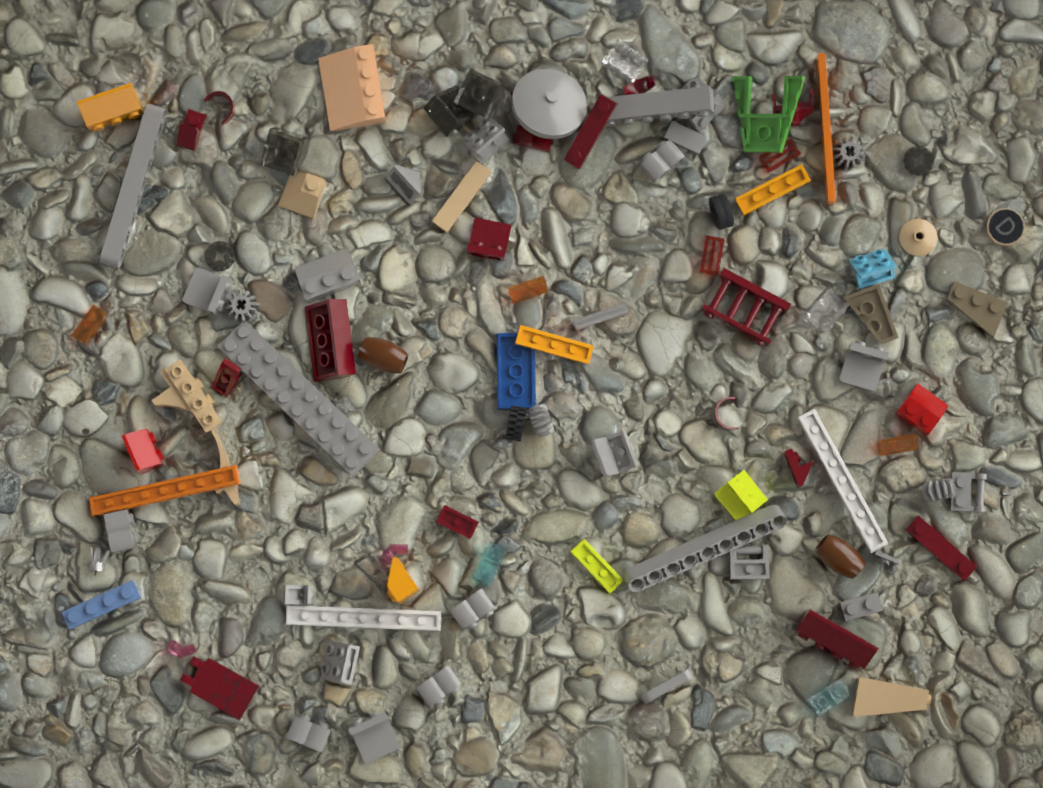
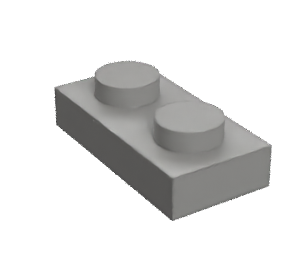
[839,592,883,621]

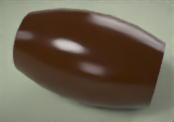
[358,337,409,374]
[815,534,865,579]

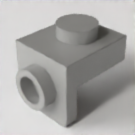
[282,585,314,605]

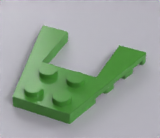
[732,76,805,153]

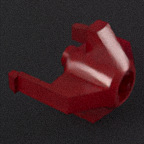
[771,89,815,126]

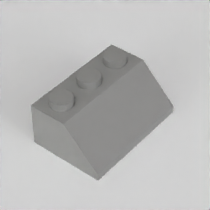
[295,248,361,303]

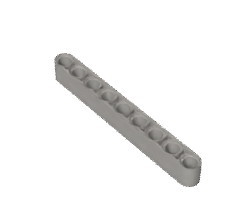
[100,104,167,268]
[623,505,787,592]

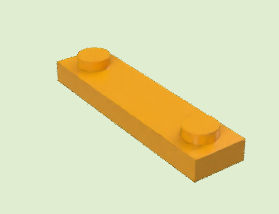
[734,164,811,216]
[515,325,594,365]

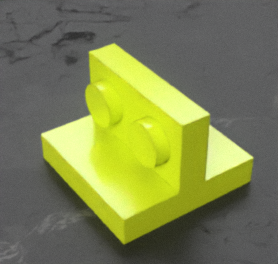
[714,470,768,521]

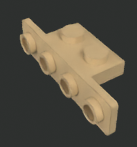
[165,359,222,433]

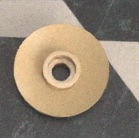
[899,219,937,257]

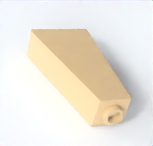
[851,677,931,716]

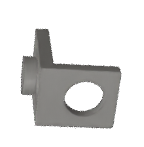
[873,533,901,565]

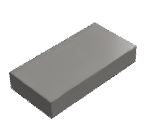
[664,121,706,155]

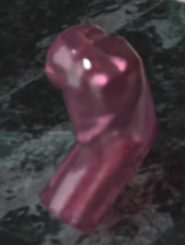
[382,544,408,564]
[167,640,197,658]

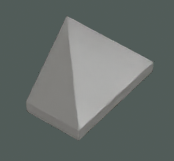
[385,165,421,205]

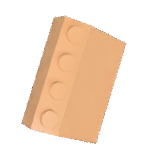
[318,44,386,132]

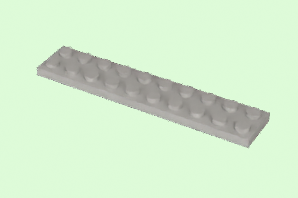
[218,322,380,477]

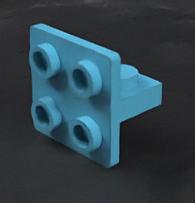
[849,249,897,289]

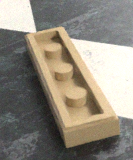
[432,161,492,233]

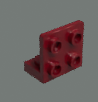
[467,218,512,262]

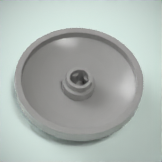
[511,69,587,139]

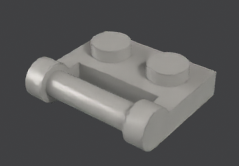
[950,472,987,513]
[729,544,770,580]

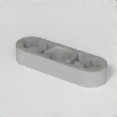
[640,668,694,704]

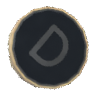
[986,208,1025,246]

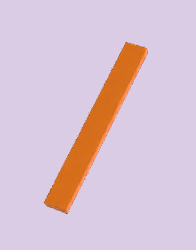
[816,53,836,206]
[89,465,240,517]

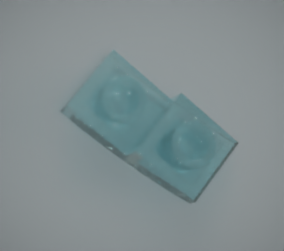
[473,541,507,587]
[806,678,852,717]

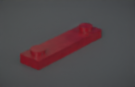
[563,94,618,169]
[905,515,977,581]

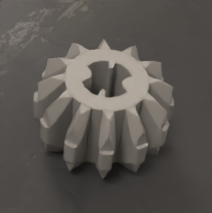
[833,137,865,169]
[226,290,259,322]
[528,404,554,437]
[922,478,956,502]

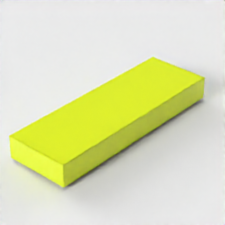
[570,539,624,594]

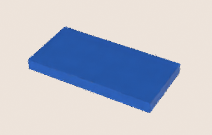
[497,333,536,410]

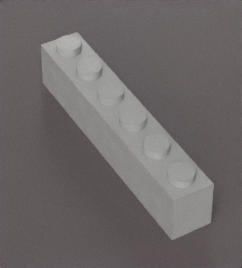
[597,87,714,127]

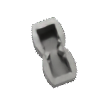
[641,140,685,183]
[104,510,138,553]
[450,588,495,631]
[417,665,462,708]
[286,714,331,752]

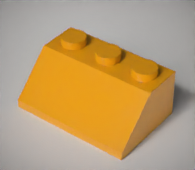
[76,83,144,132]
[387,557,420,604]

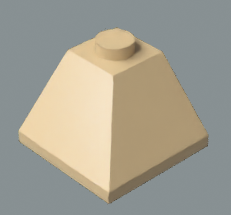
[278,171,327,219]

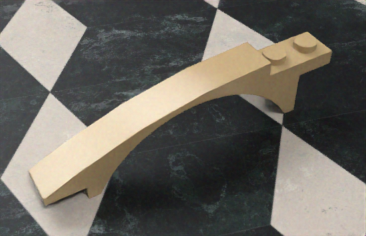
[151,367,240,506]

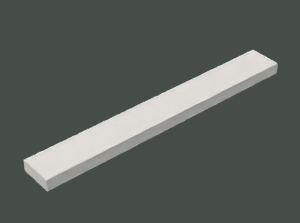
[797,409,888,553]
[286,605,441,631]

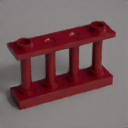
[701,268,791,347]

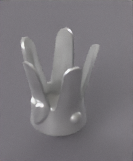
[89,546,110,576]

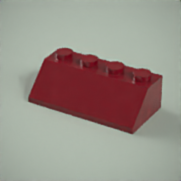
[305,299,356,382]
[794,609,879,670]

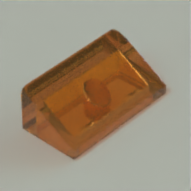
[508,276,548,304]
[71,304,109,346]
[878,433,919,456]

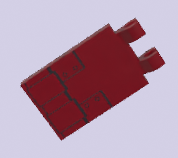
[180,656,260,720]

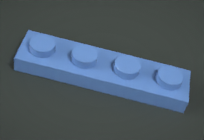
[62,580,141,630]

